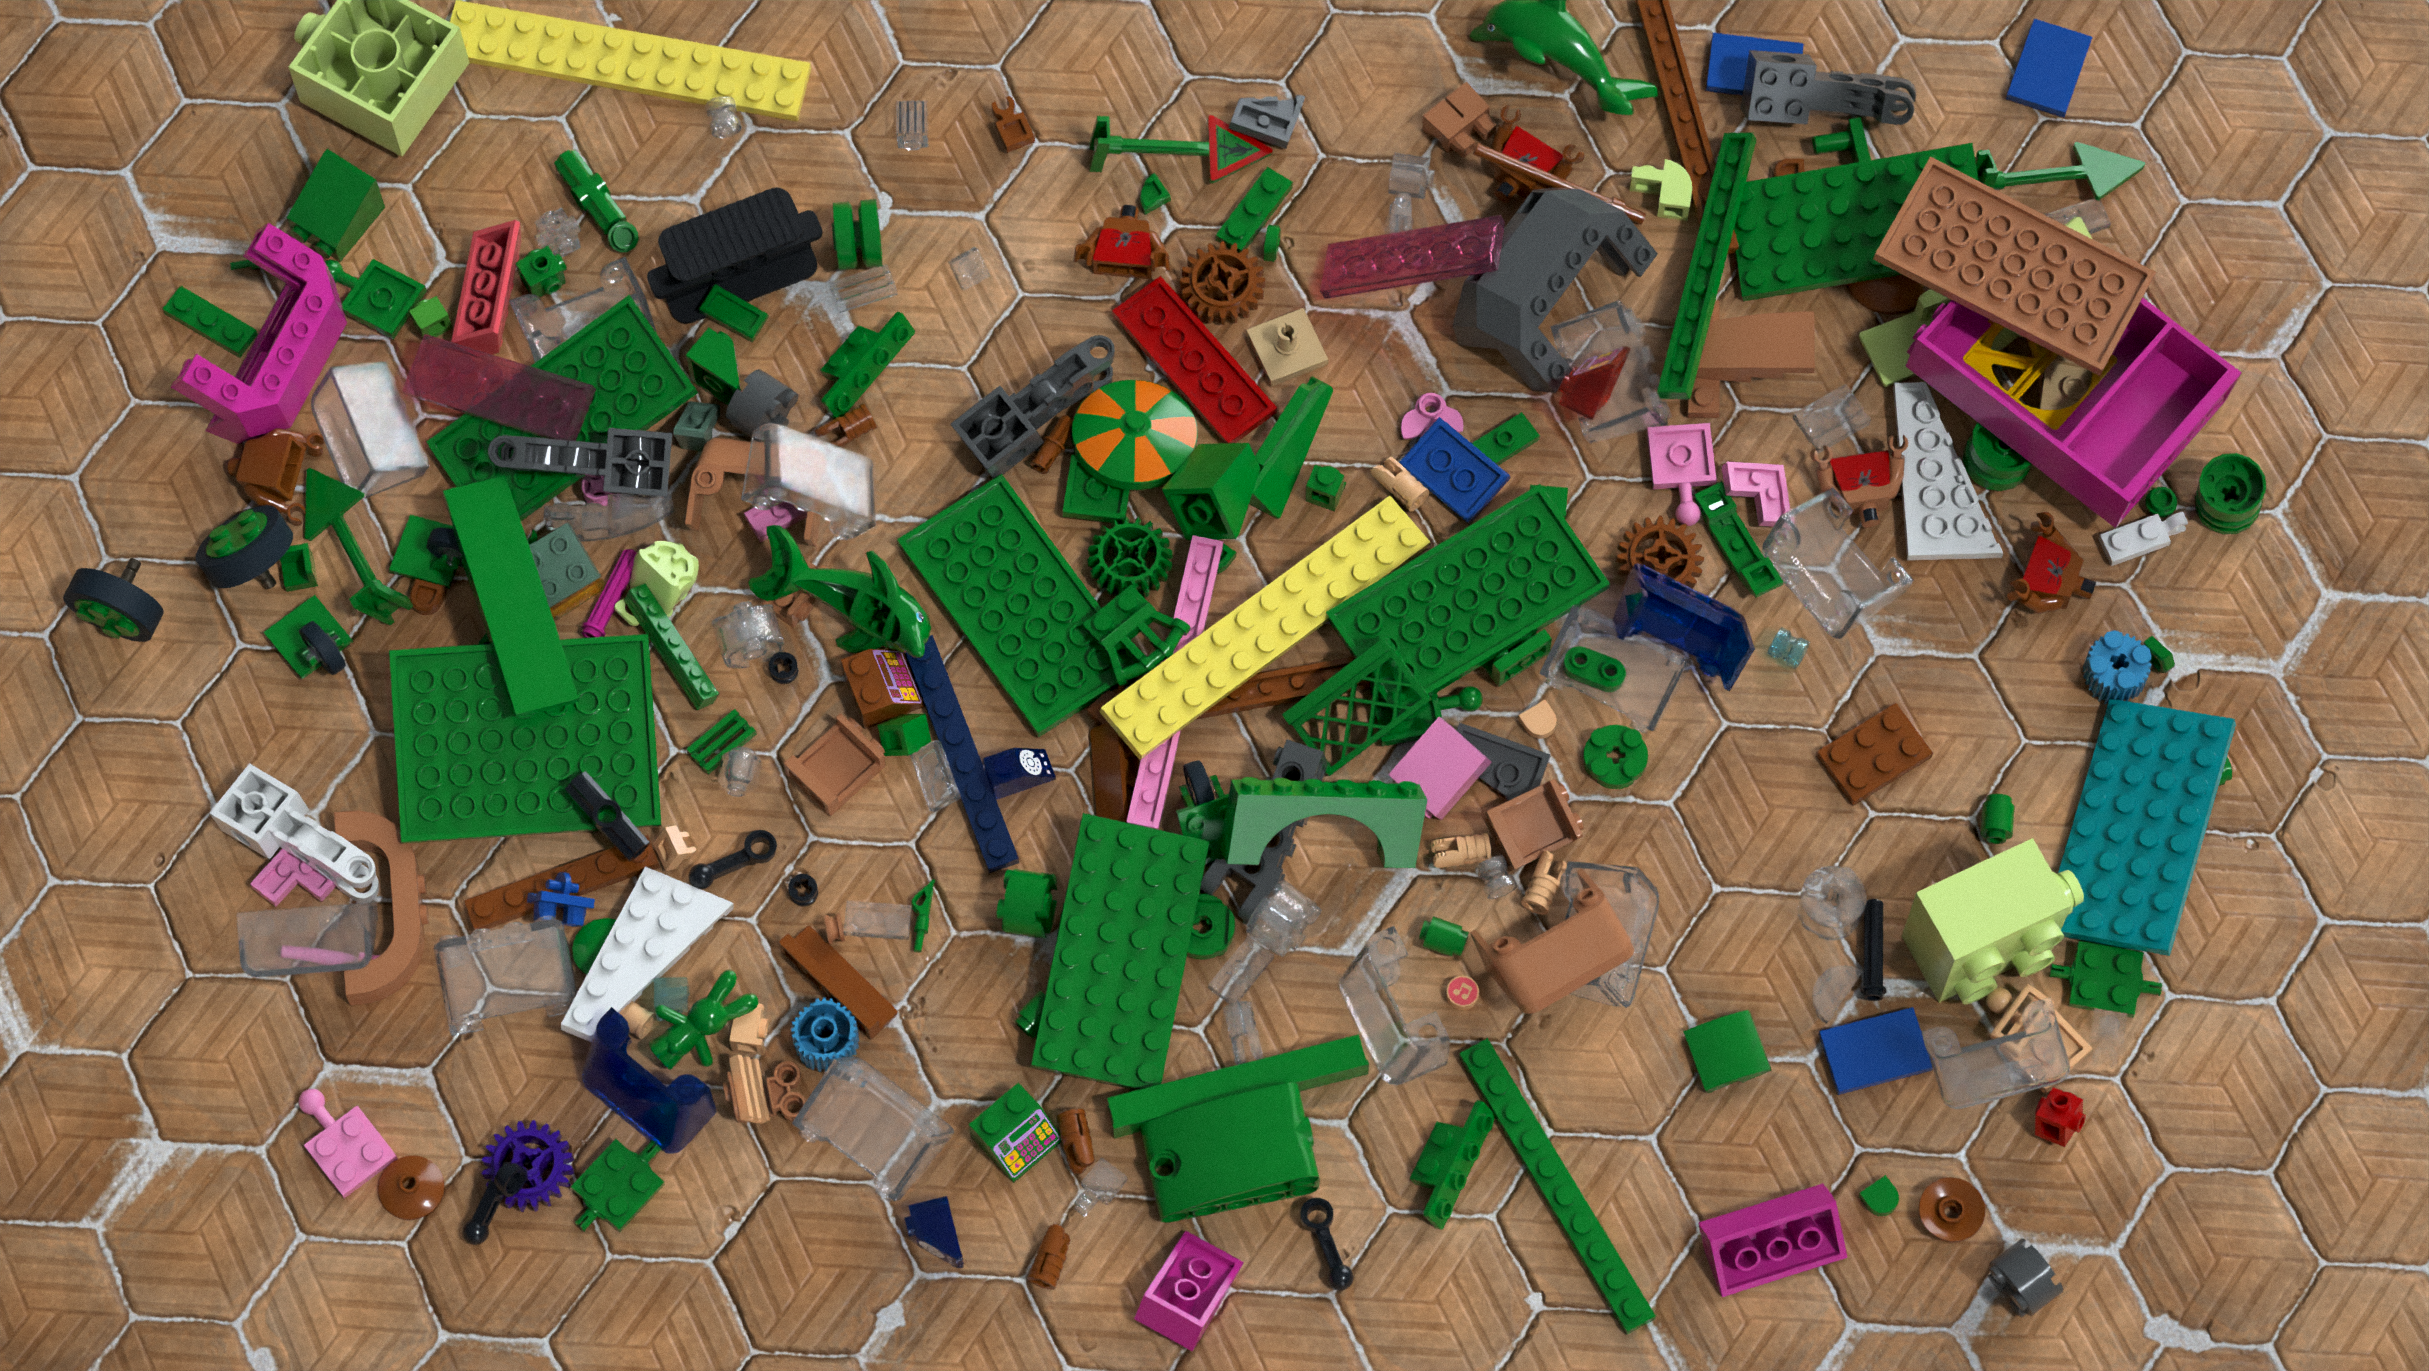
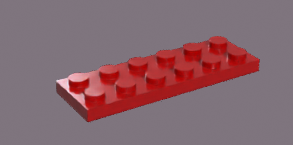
[1112,276,1277,443]

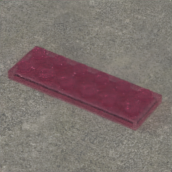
[1320,215,1505,299]
[402,334,596,441]

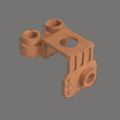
[723,1061,807,1123]

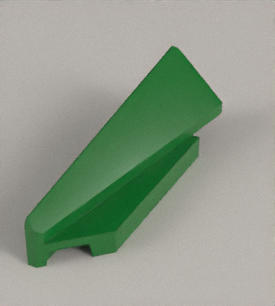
[1249,376,1333,519]

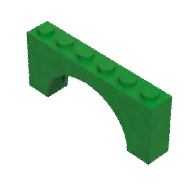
[1220,777,1427,868]

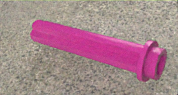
[581,549,637,638]

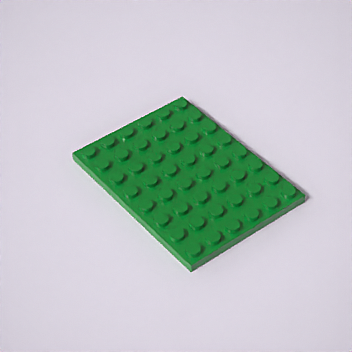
[389,634,662,844]

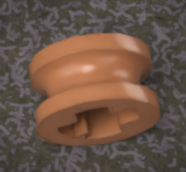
[824,913,845,944]

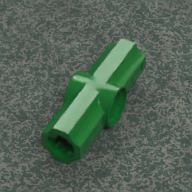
[554,149,627,235]

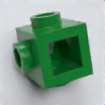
[515,246,567,300]

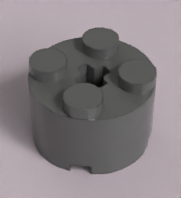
[726,369,799,444]
[1988,1238,2064,1318]

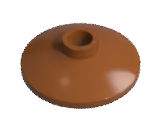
[378,1156,445,1220]
[1919,1177,1985,1242]

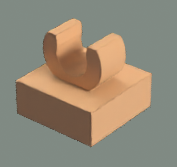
[653,825,696,871]

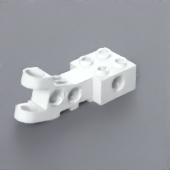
[210,763,380,903]

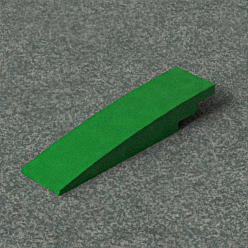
[443,475,579,718]

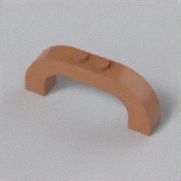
[334,811,429,1006]

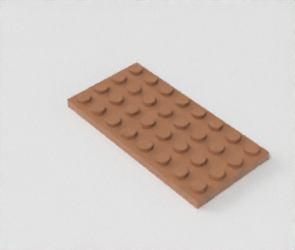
[1873,157,2156,376]

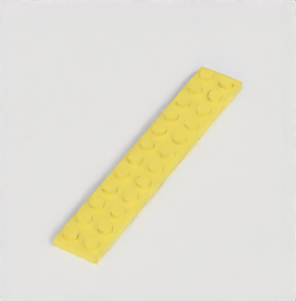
[450,0,811,122]
[1099,496,1431,760]

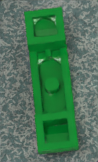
[1694,481,1784,598]

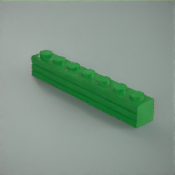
[624,583,719,710]

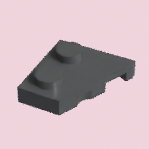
[1229,95,1305,149]

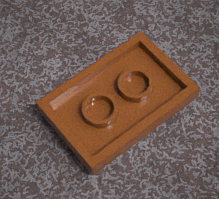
[1816,703,1933,806]

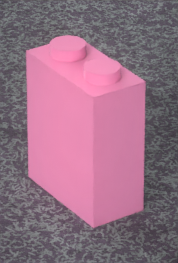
[1388,717,1492,820]

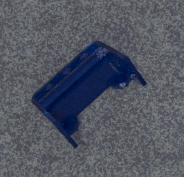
[1613,563,1755,691]

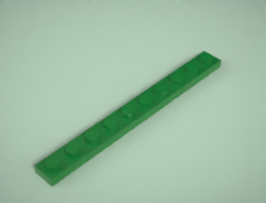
[1657,132,1757,399]
[1459,1038,1656,1335]

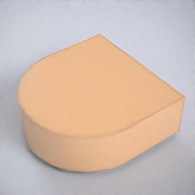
[1518,700,1557,739]

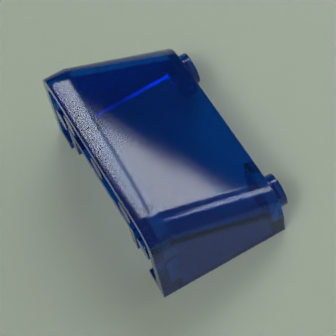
[581,1007,717,1154]

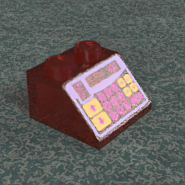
[1558,346,1631,420]

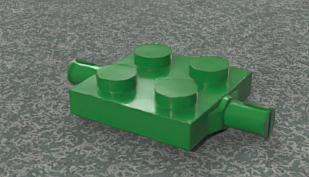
[2049,941,2162,1018]
[571,1139,665,1233]

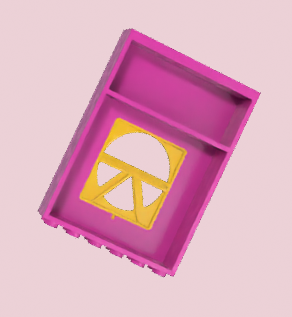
[1906,298,2242,528]

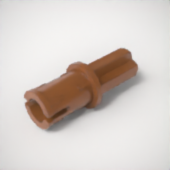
[1030,415,1073,474]

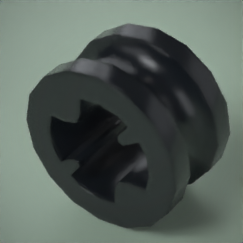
[769,652,798,684]
[788,874,818,907]

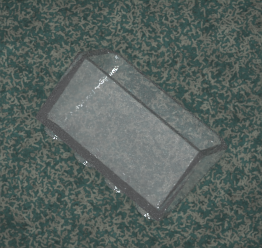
[311,362,429,499]
[237,901,378,977]

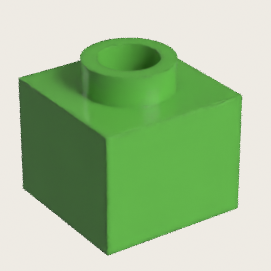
[409,296,452,343]

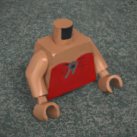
[1810,435,1908,528]

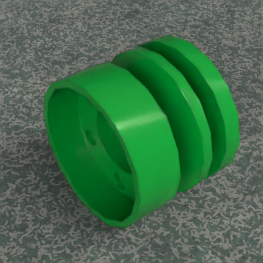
[2195,453,2266,534]

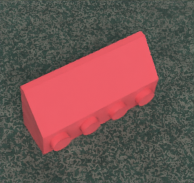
[451,220,521,358]

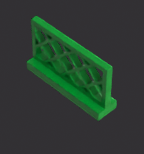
[1282,637,1432,776]

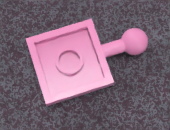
[1647,423,1717,526]
[298,1089,398,1198]

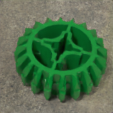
[1087,516,1173,598]

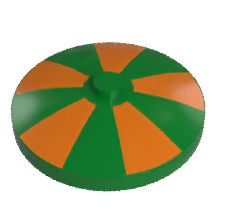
[1072,380,1198,490]

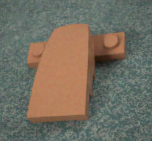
[1688,300,1815,418]

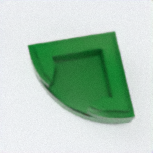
[1140,173,1171,215]

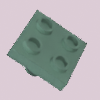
[529,522,602,607]

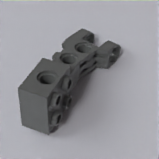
[1740,50,1916,125]
[951,335,1115,479]
[488,428,672,498]
[1200,739,1328,925]

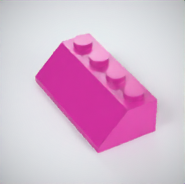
[1698,1184,1848,1297]

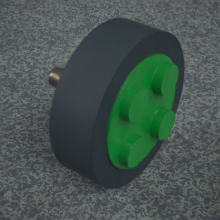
[196,505,293,589]
[63,558,164,642]

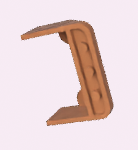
[685,438,828,546]
[1470,868,1634,1014]

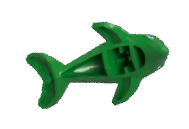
[1469,0,1658,115]
[748,525,931,658]

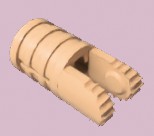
[1371,457,1430,512]
[1430,833,1492,868]
[1521,850,1568,915]
[613,1001,656,1039]

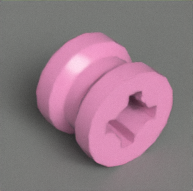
[582,475,615,509]

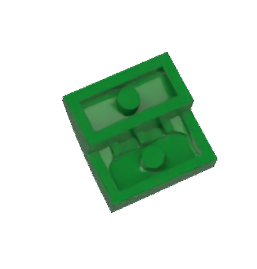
[1683,1010,1772,1093]

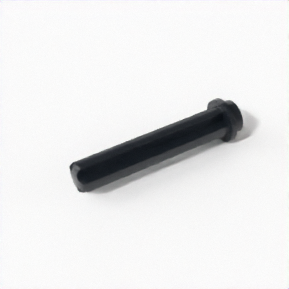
[1860,899,1886,1001]

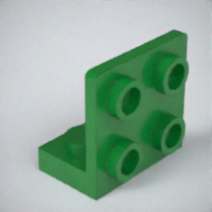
[1482,629,1552,687]

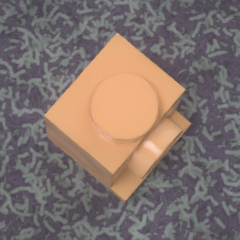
[729,1003,769,1055]

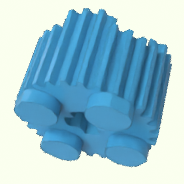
[2083,630,2152,704]
[791,998,860,1072]

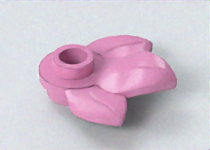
[1401,393,1463,439]

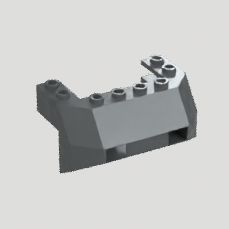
[1453,188,1658,393]

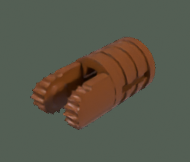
[814,404,877,455]
[1056,1109,1095,1175]
[1027,1224,1071,1290]

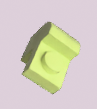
[1629,159,1692,221]

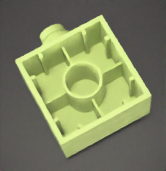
[288,0,470,157]
[1902,838,2084,1004]

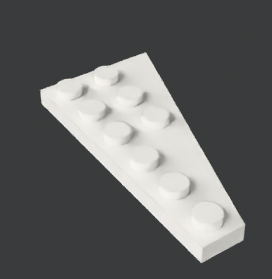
[1893,382,2003,560]
[561,867,734,1042]

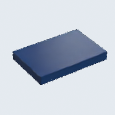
[2006,18,2092,118]
[1706,33,1804,95]
[1399,417,1511,525]
[1818,1007,1933,1095]

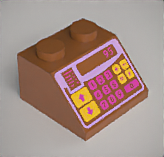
[840,649,925,729]

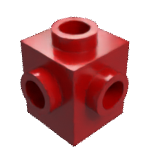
[2035,1087,2086,1147]

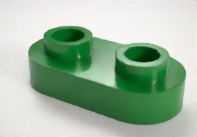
[1563,646,1626,692]

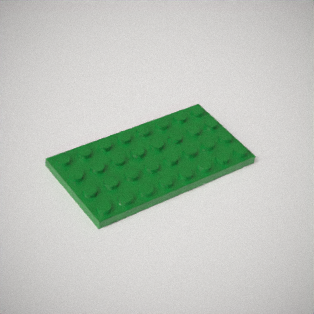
[1734,143,1979,301]
[426,295,699,521]
[897,474,1138,738]
[1326,484,1610,716]
[1030,813,1210,1090]

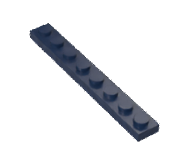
[905,635,1019,874]

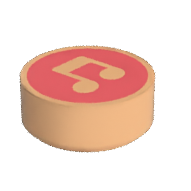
[1446,976,1479,1010]

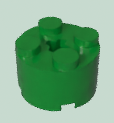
[997,869,1057,939]

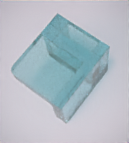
[654,977,690,1021]

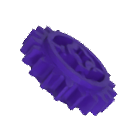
[482,1120,574,1212]

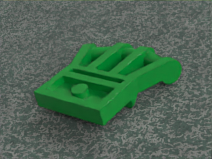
[1082,584,1191,686]

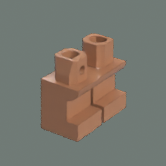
[1422,81,1497,158]

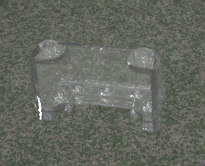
[509,257,657,363]
[1539,605,1694,734]
[1560,861,1659,1008]
[1921,997,2070,1109]
[792,1056,955,1201]

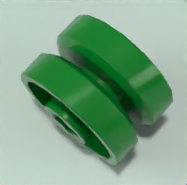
[832,199,883,270]
[1963,422,2033,491]

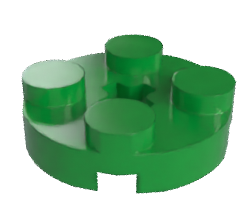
[1583,725,1648,789]
[1187,894,1235,960]

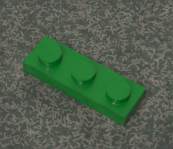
[1216,167,1293,253]
[162,285,258,358]

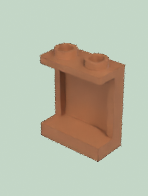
[784,713,886,817]
[1481,778,1584,872]

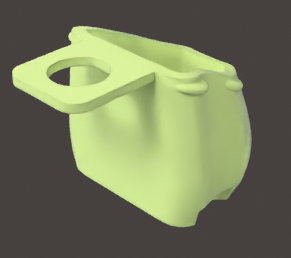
[614,541,699,626]

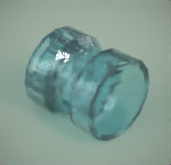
[1767,627,1810,669]

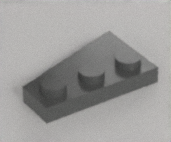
[1457,723,1551,801]

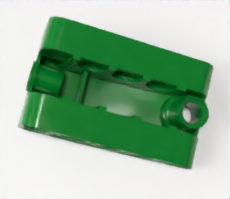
[1140,1083,1320,1223]

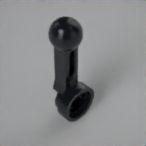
[688,830,777,889]
[462,1163,527,1245]
[1300,1198,1354,1291]

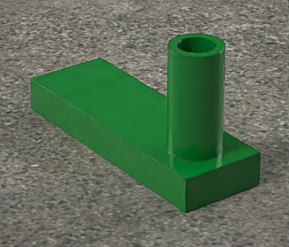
[1812,117,1871,163]

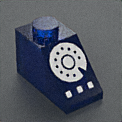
[983,748,1056,800]
[904,1196,964,1269]

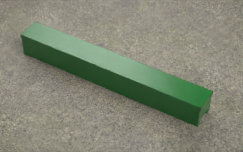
[1107,1034,1369,1139]

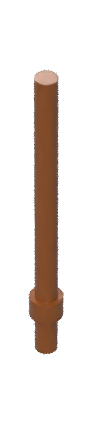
[1473,143,1646,225]

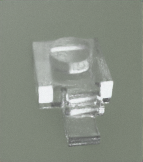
[1074,1157,1128,1217]

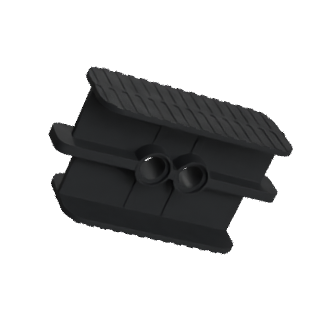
[647,187,823,324]

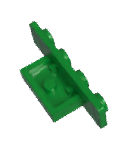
[820,312,915,419]
[1410,1100,1495,1230]

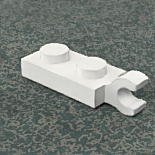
[2098,512,2188,566]

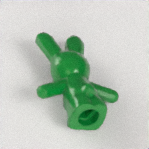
[649,969,759,1070]

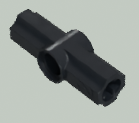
[565,771,650,862]

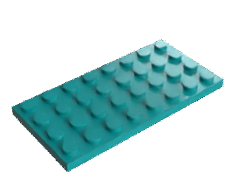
[2058,699,2236,956]

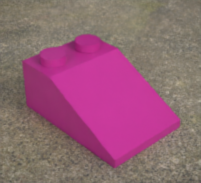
[1134,1231,1244,1351]

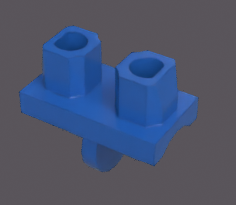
[527,872,595,927]

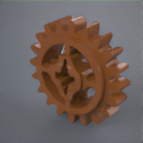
[1180,241,1266,325]
[1615,515,1704,604]

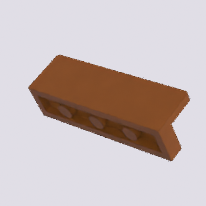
[1090,722,1141,822]
[779,926,898,1040]

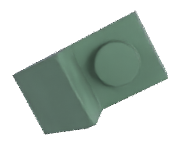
[674,401,720,451]

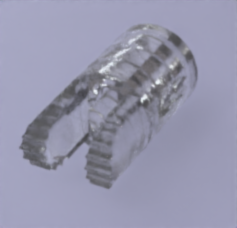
[1384,192,1413,254]
[1223,1001,1264,1065]

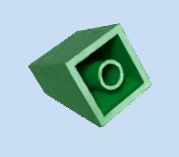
[287,149,385,262]
[1162,443,1260,540]

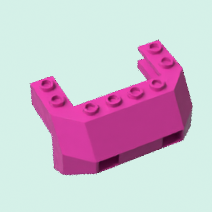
[171,223,347,444]

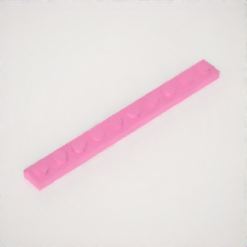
[1126,535,1224,830]

